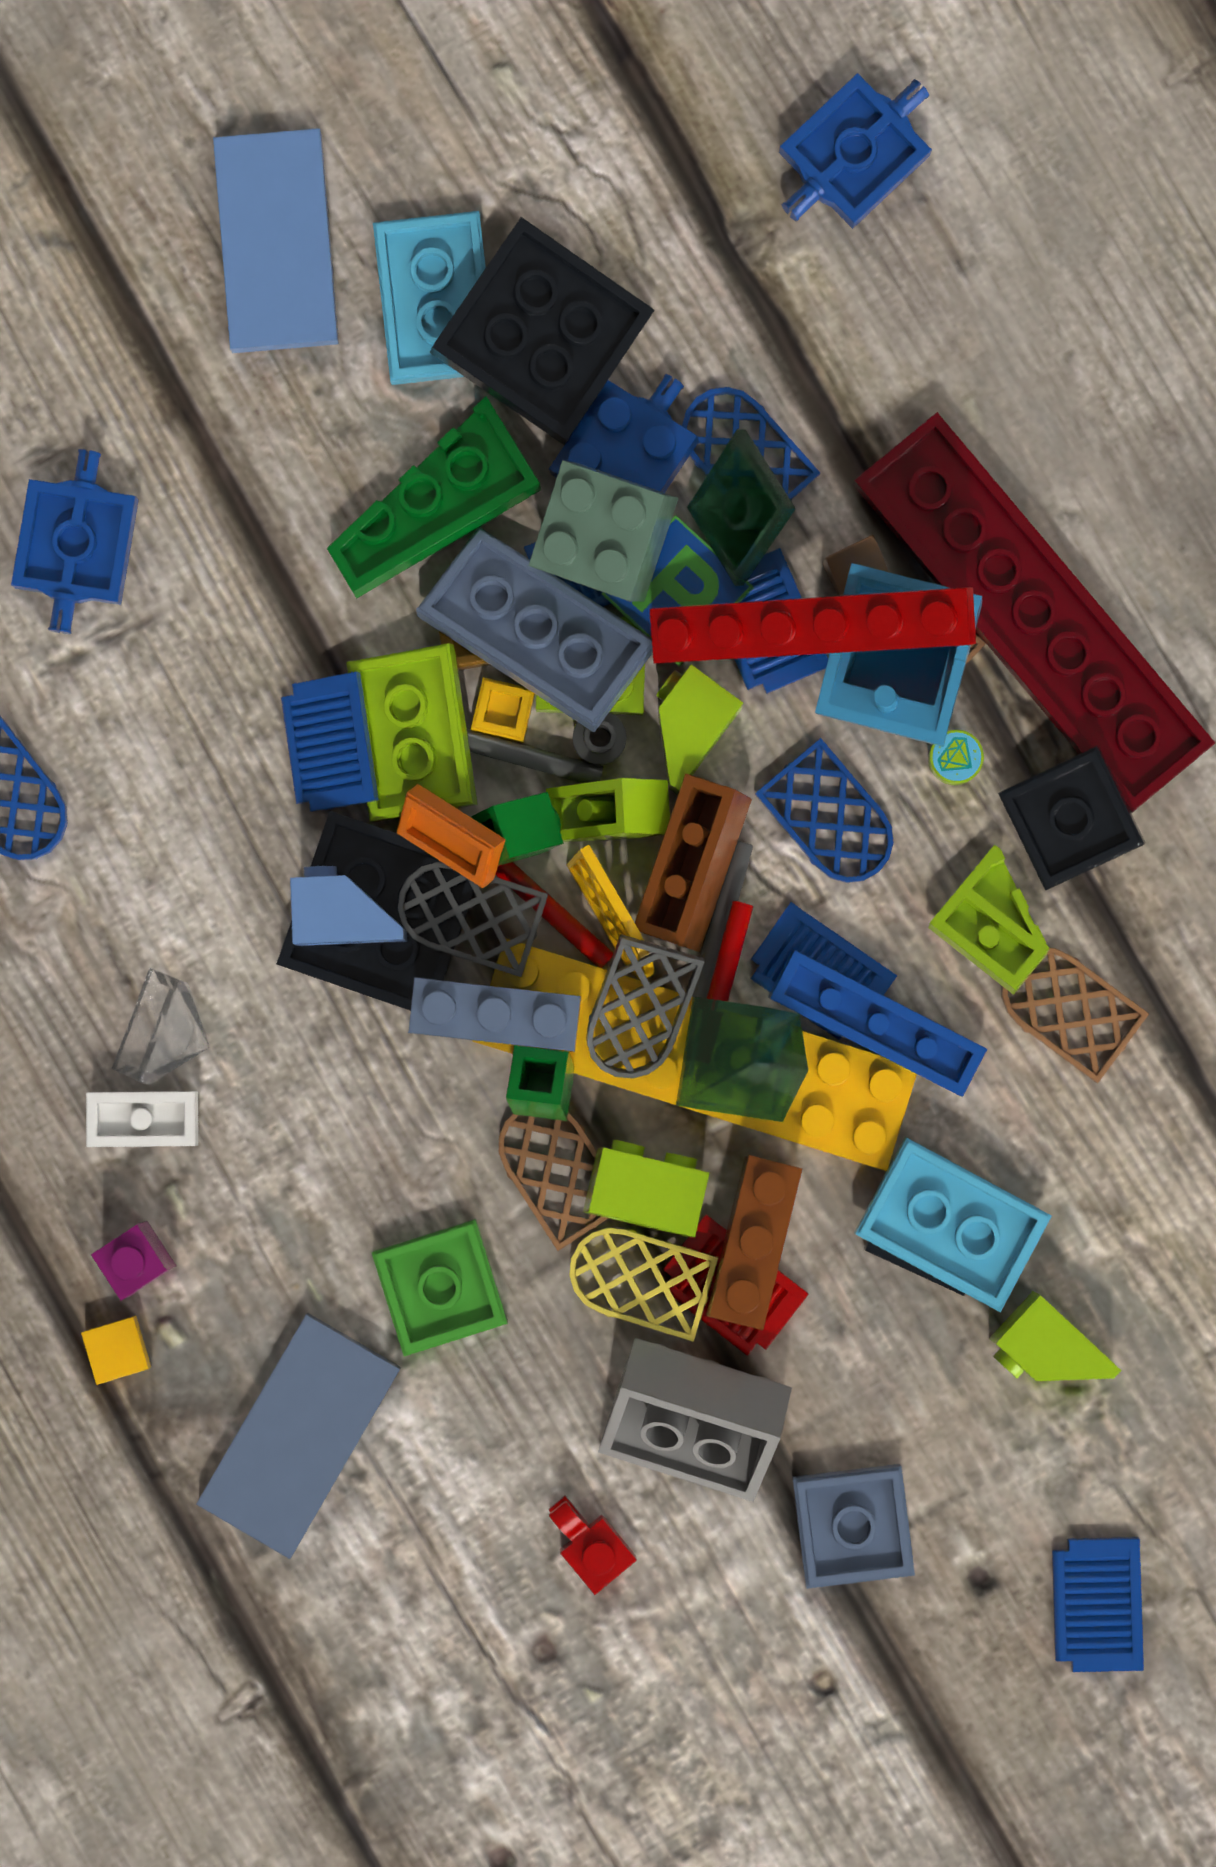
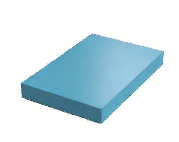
[373,211,486,385]
[854,1137,1052,1313]

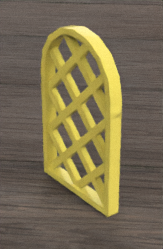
[569,1227,719,1342]

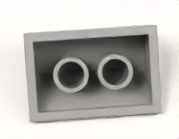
[598,1338,792,1502]

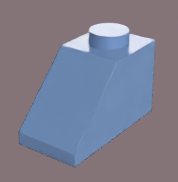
[290,866,407,946]

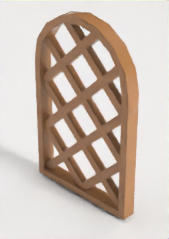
[1001,948,1149,1083]
[499,1112,608,1251]

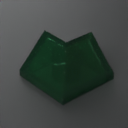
[687,429,796,586]
[676,997,808,1122]

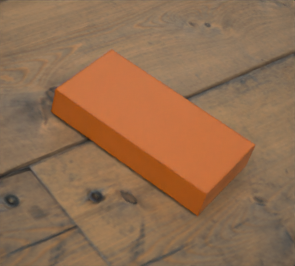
[396,784,505,888]

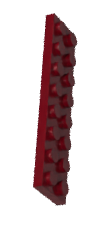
[853,412,1215,813]

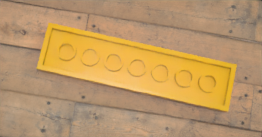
[472,938,917,1171]

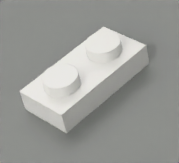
[86,1091,198,1147]

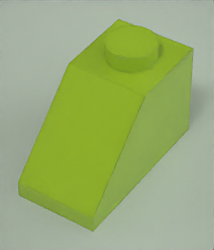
[656,664,744,795]
[546,778,670,842]
[989,1291,1122,1381]

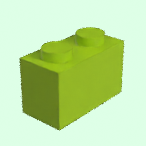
[583,1140,710,1237]

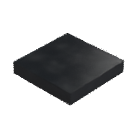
[998,745,1146,891]

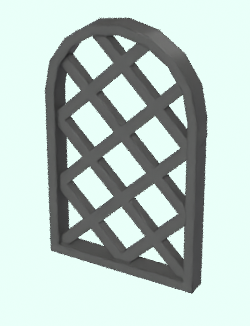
[398,862,548,977]
[586,934,705,1078]

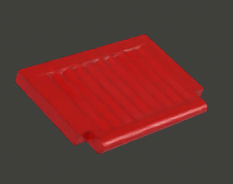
[663,1214,809,1356]

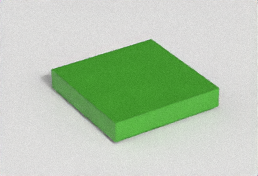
[371,1219,508,1357]

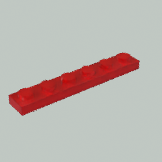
[650,587,976,664]

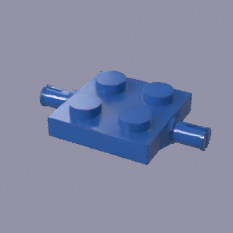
[779,73,932,229]
[549,374,699,493]
[11,449,139,634]

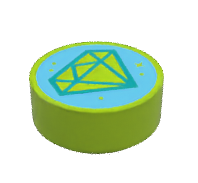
[928,730,984,785]

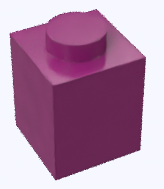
[91,1221,177,1301]

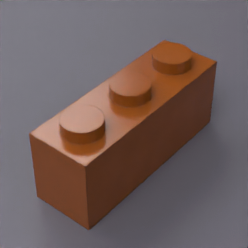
[635,774,752,953]
[706,1155,803,1330]

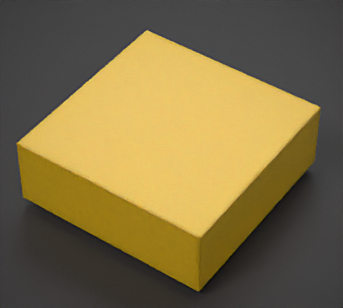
[471,677,535,744]
[81,1315,151,1385]

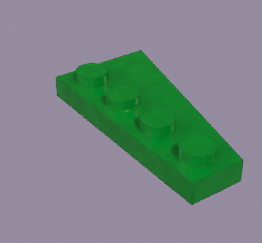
[327,396,542,599]

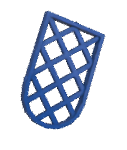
[682,387,820,531]
[0,716,68,861]
[755,738,894,883]

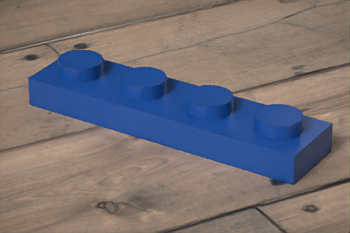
[768,949,987,1097]

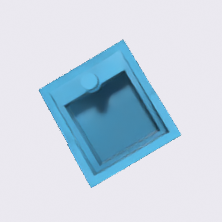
[815,563,982,747]

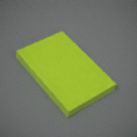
[346,643,478,822]

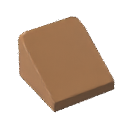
[822,535,889,596]

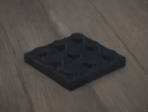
[430,217,655,445]
[276,811,475,1011]

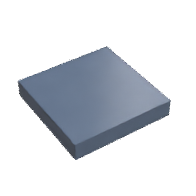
[792,1464,915,1589]

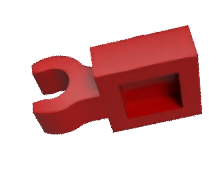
[548,1495,637,1595]

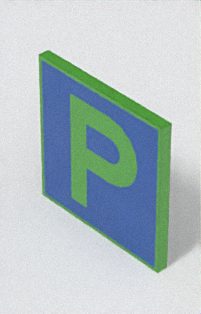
[602,515,754,667]

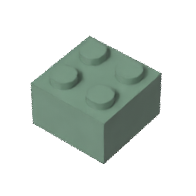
[528,460,679,602]

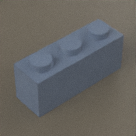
[408,978,581,1052]

